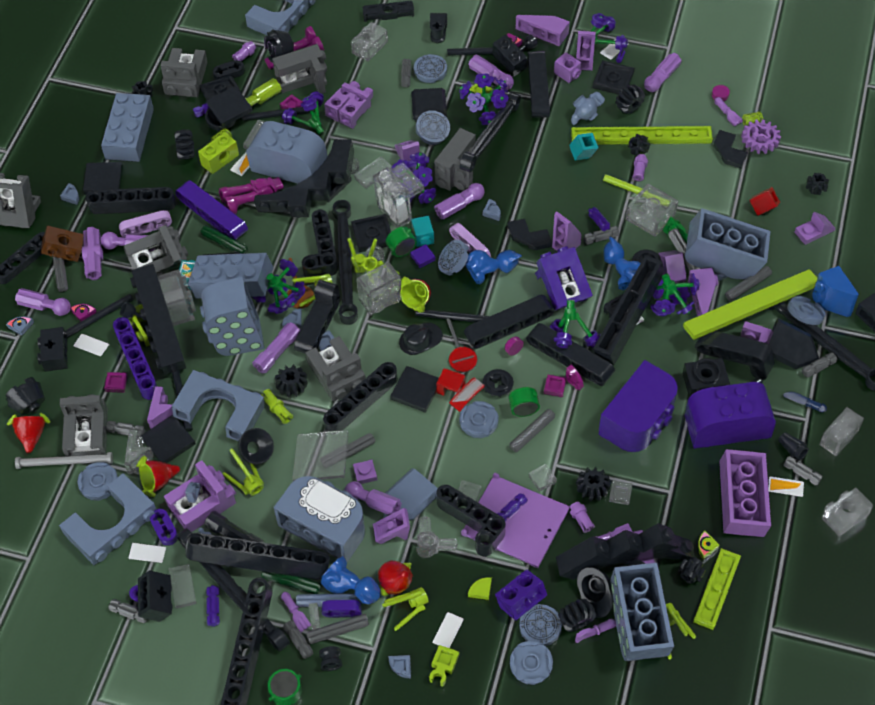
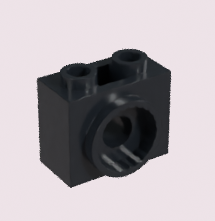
[682,358,730,397]

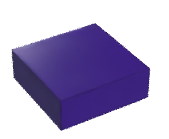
[410,244,436,268]

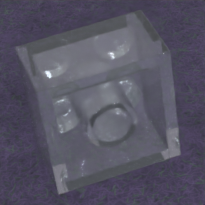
[625,184,678,237]
[357,262,401,315]
[158,270,196,326]

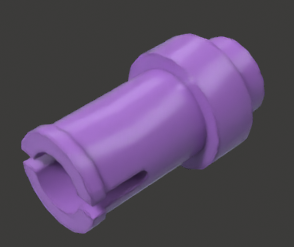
[232,41,256,61]
[632,154,648,181]
[570,502,595,533]

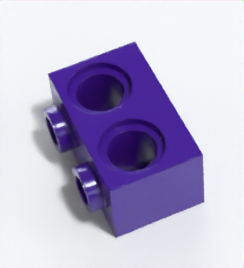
[495,569,547,620]

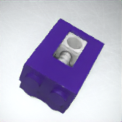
[535,246,593,311]

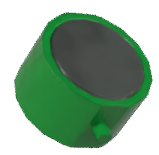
[386,226,417,257]
[508,387,540,417]
[268,669,302,705]

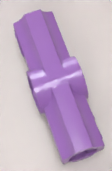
[82,227,103,280]

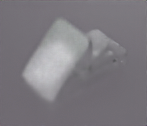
[124,430,154,474]

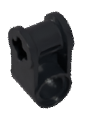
[430,13,447,43]

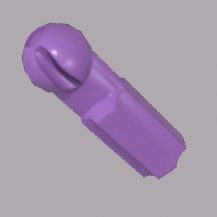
[644,53,682,92]
[468,55,514,91]
[434,183,485,219]
[101,232,156,252]
[15,288,71,316]
[344,481,402,515]

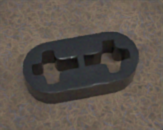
[213,60,245,80]

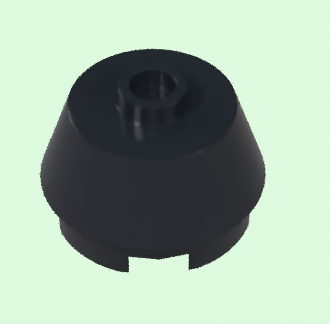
[264,29,294,63]
[5,377,45,415]

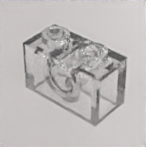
[351,22,388,62]
[819,407,864,456]
[822,488,873,536]

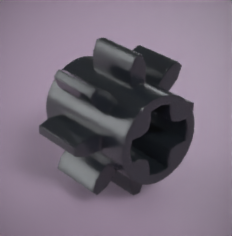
[132,81,153,97]
[628,134,651,156]
[806,173,829,195]
[678,557,706,584]

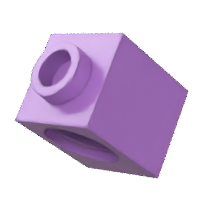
[554,52,581,83]

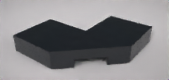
[713,130,748,169]
[507,219,552,250]

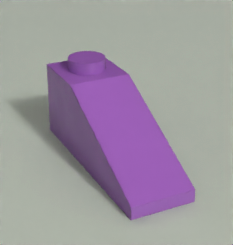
[515,15,569,46]
[576,31,596,71]
[552,212,581,251]
[688,268,718,316]

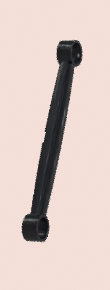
[460,92,521,173]
[333,200,358,325]
[767,302,875,391]
[176,528,290,652]

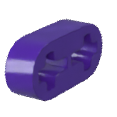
[150,509,177,546]
[321,600,362,618]

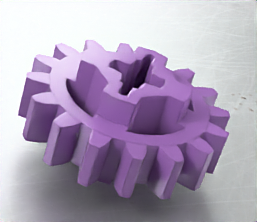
[741,120,781,154]

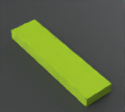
[693,548,741,630]

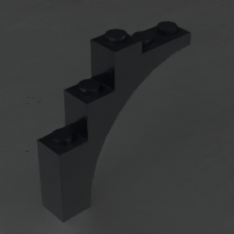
[254,139,354,218]
[556,523,695,580]

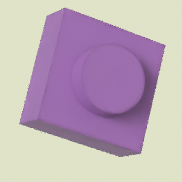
[353,460,377,484]

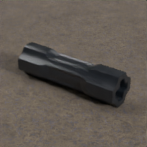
[204,511,264,543]

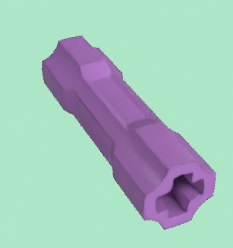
[252,322,300,374]

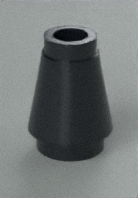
[778,432,809,460]

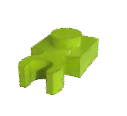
[429,645,459,687]

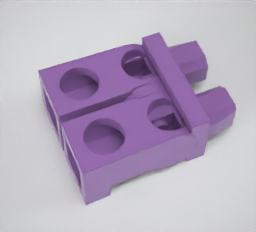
[324,81,373,129]

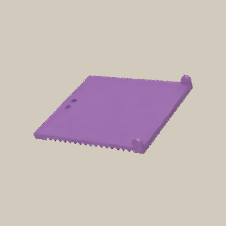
[461,473,570,568]

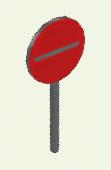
[447,318,477,373]

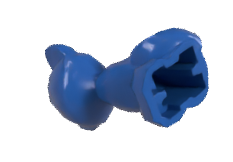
[604,237,641,290]
[465,250,522,284]
[321,556,383,604]

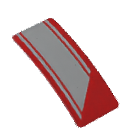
[449,377,485,412]

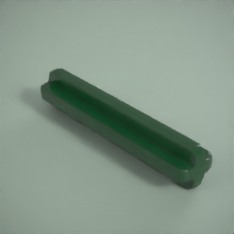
[200,225,248,254]
[261,571,321,594]

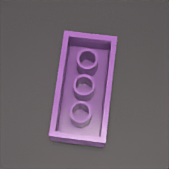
[720,449,771,537]

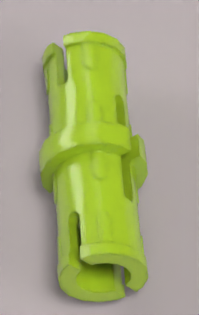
[261,389,293,424]

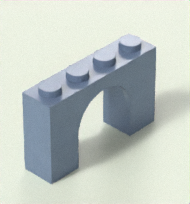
[245,0,316,35]
[172,370,264,441]
[59,474,156,565]

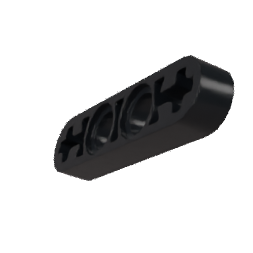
[0,232,45,284]

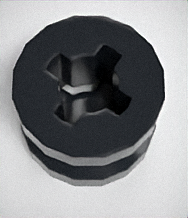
[319,646,342,671]

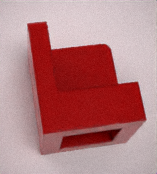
[749,187,780,215]
[436,368,465,396]

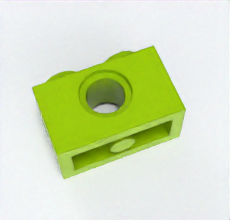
[198,132,239,174]

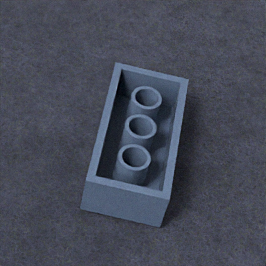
[101,93,154,162]
[188,253,274,298]

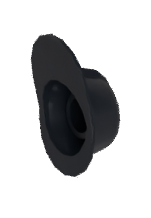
[399,323,443,355]
[577,567,613,618]

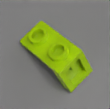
[128,304,150,347]

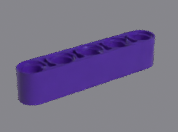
[175,180,248,240]
[113,317,157,400]

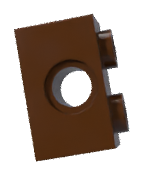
[41,226,84,262]

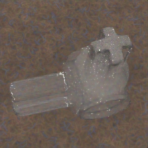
[416,516,458,558]

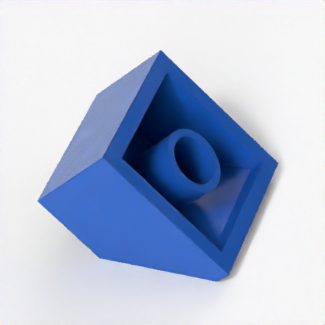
[812,266,859,317]

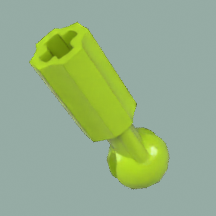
[245,78,282,107]

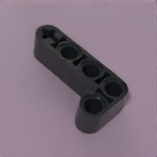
[302,209,338,277]
[294,280,340,354]
[695,331,775,380]
[436,485,506,557]

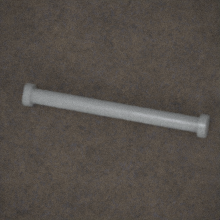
[15,452,113,469]

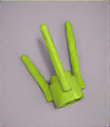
[348,238,377,273]
[363,257,399,291]
[292,274,333,307]
[222,449,264,496]
[382,587,429,631]
[666,603,696,659]

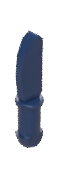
[783,391,827,413]

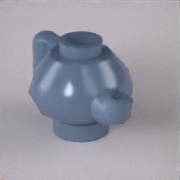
[571,92,605,125]

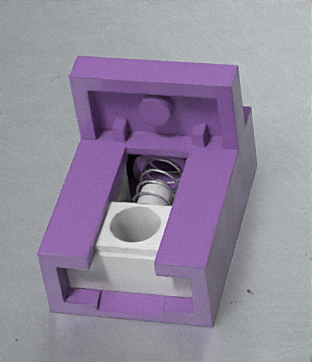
[164,460,236,532]

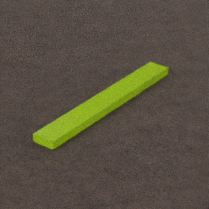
[571,126,713,145]
[683,269,817,340]

